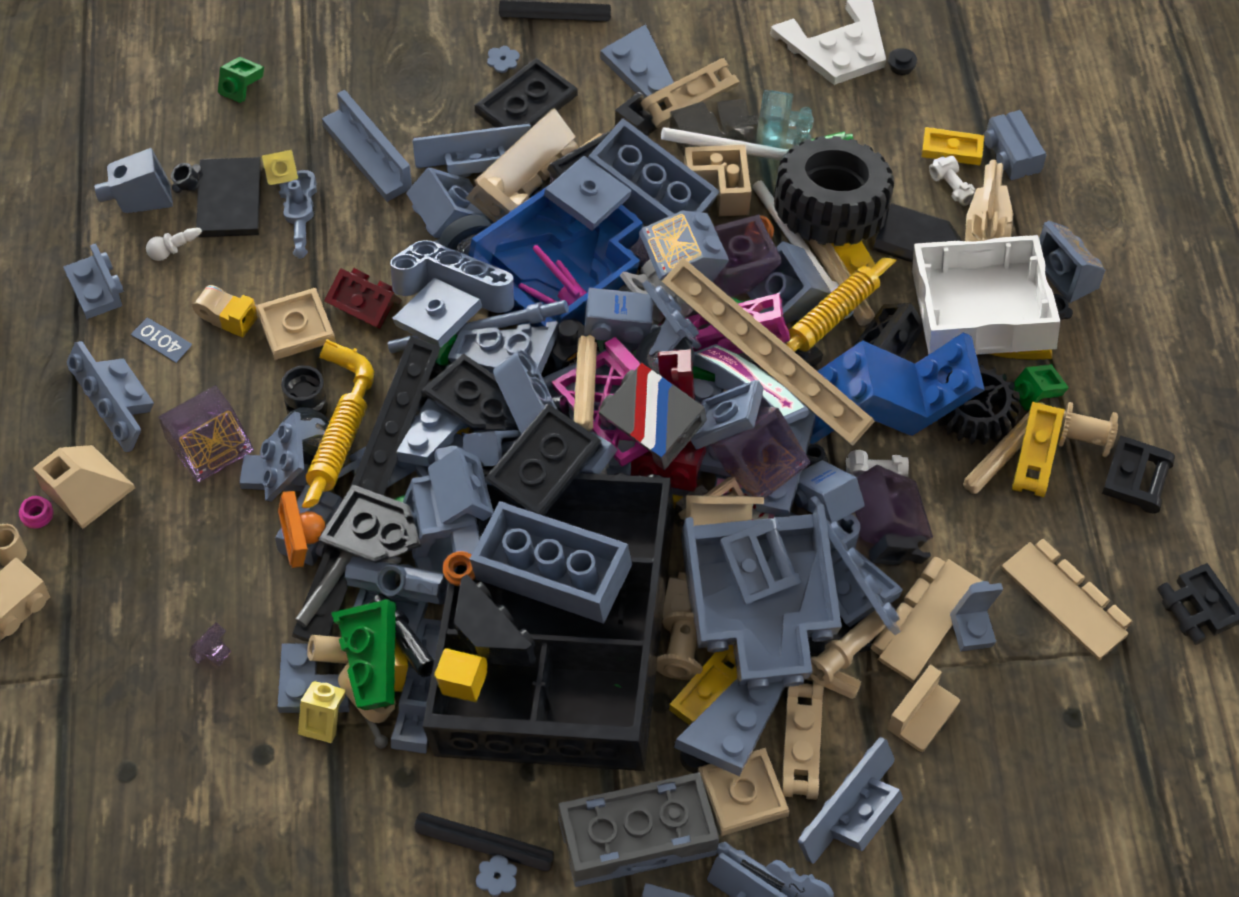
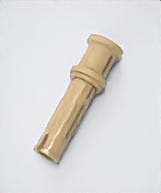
[810,610,886,686]

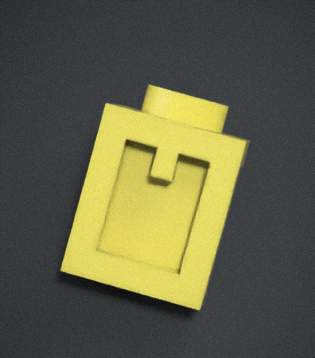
[261,150,298,185]
[298,681,345,743]

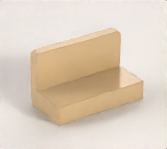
[685,496,764,526]
[887,665,960,752]

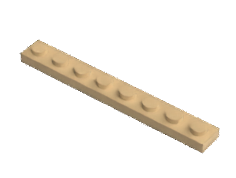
[662,258,875,446]

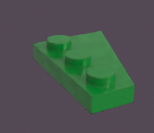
[331,599,396,711]

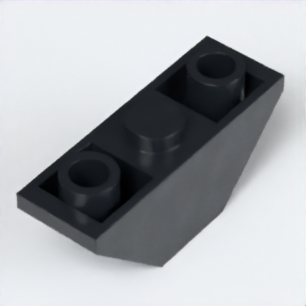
[454,574,536,666]

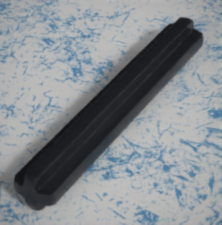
[499,0,611,21]
[414,812,554,871]

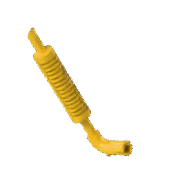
[760,258,897,369]
[302,339,374,508]

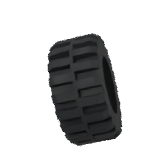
[774,136,894,246]

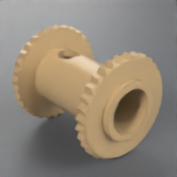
[1058,402,1118,457]
[657,611,703,680]

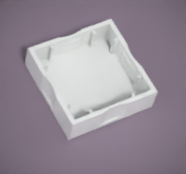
[912,235,1060,355]

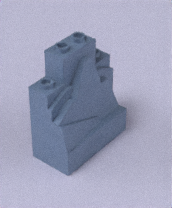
[681,504,842,690]

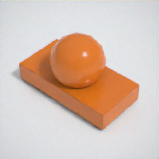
[278,491,326,568]

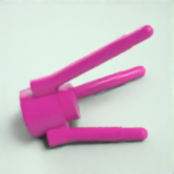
[518,245,587,306]

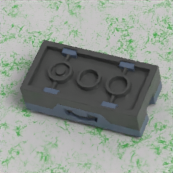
[558,772,719,887]

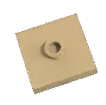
[255,288,335,360]
[698,748,790,836]

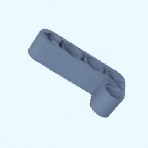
[390,240,514,313]

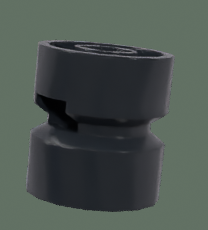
[281,365,328,416]

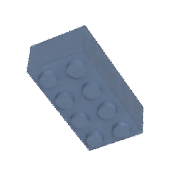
[588,118,720,226]
[469,501,632,623]

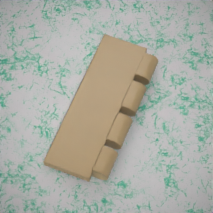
[474,108,579,198]
[1001,539,1133,661]
[871,557,982,683]

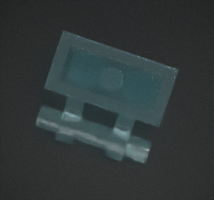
[756,90,814,149]

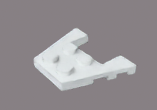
[770,0,886,85]

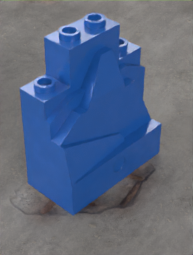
[469,186,643,327]

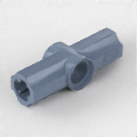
[345,556,448,605]

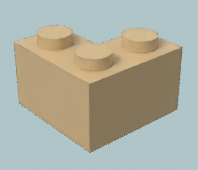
[684,145,751,216]

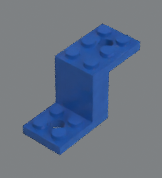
[810,332,985,444]

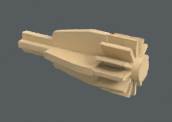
[965,160,1013,242]

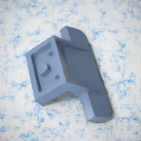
[403,446,480,558]

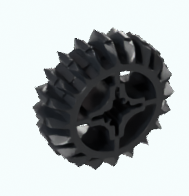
[938,363,1021,445]

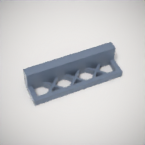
[322,90,412,202]

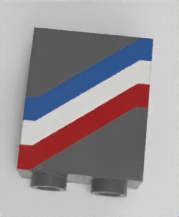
[599,363,707,470]

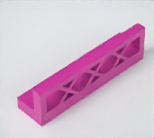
[658,293,790,354]

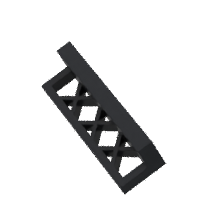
[853,303,924,358]

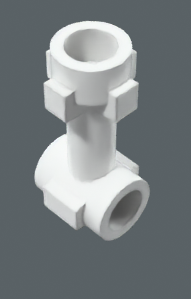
[929,156,975,206]
[846,450,909,482]

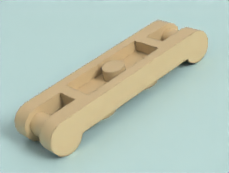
[640,58,740,128]
[781,681,824,800]

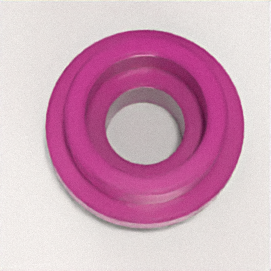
[19,496,54,528]

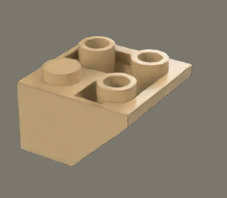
[33,445,135,529]

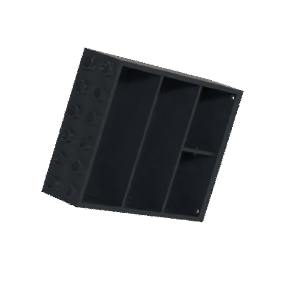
[422,466,675,771]

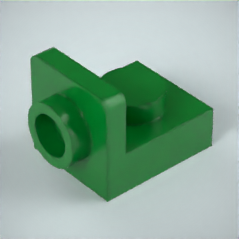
[217,57,264,103]
[1014,364,1069,411]

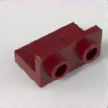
[324,268,402,329]
[658,349,696,401]
[631,440,706,492]

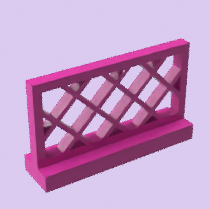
[552,337,649,466]

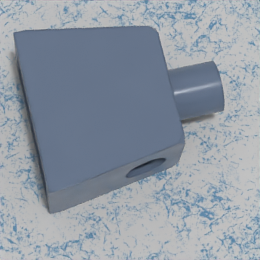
[94,148,173,213]

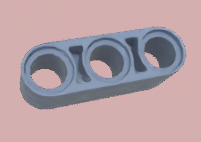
[493,350,558,434]

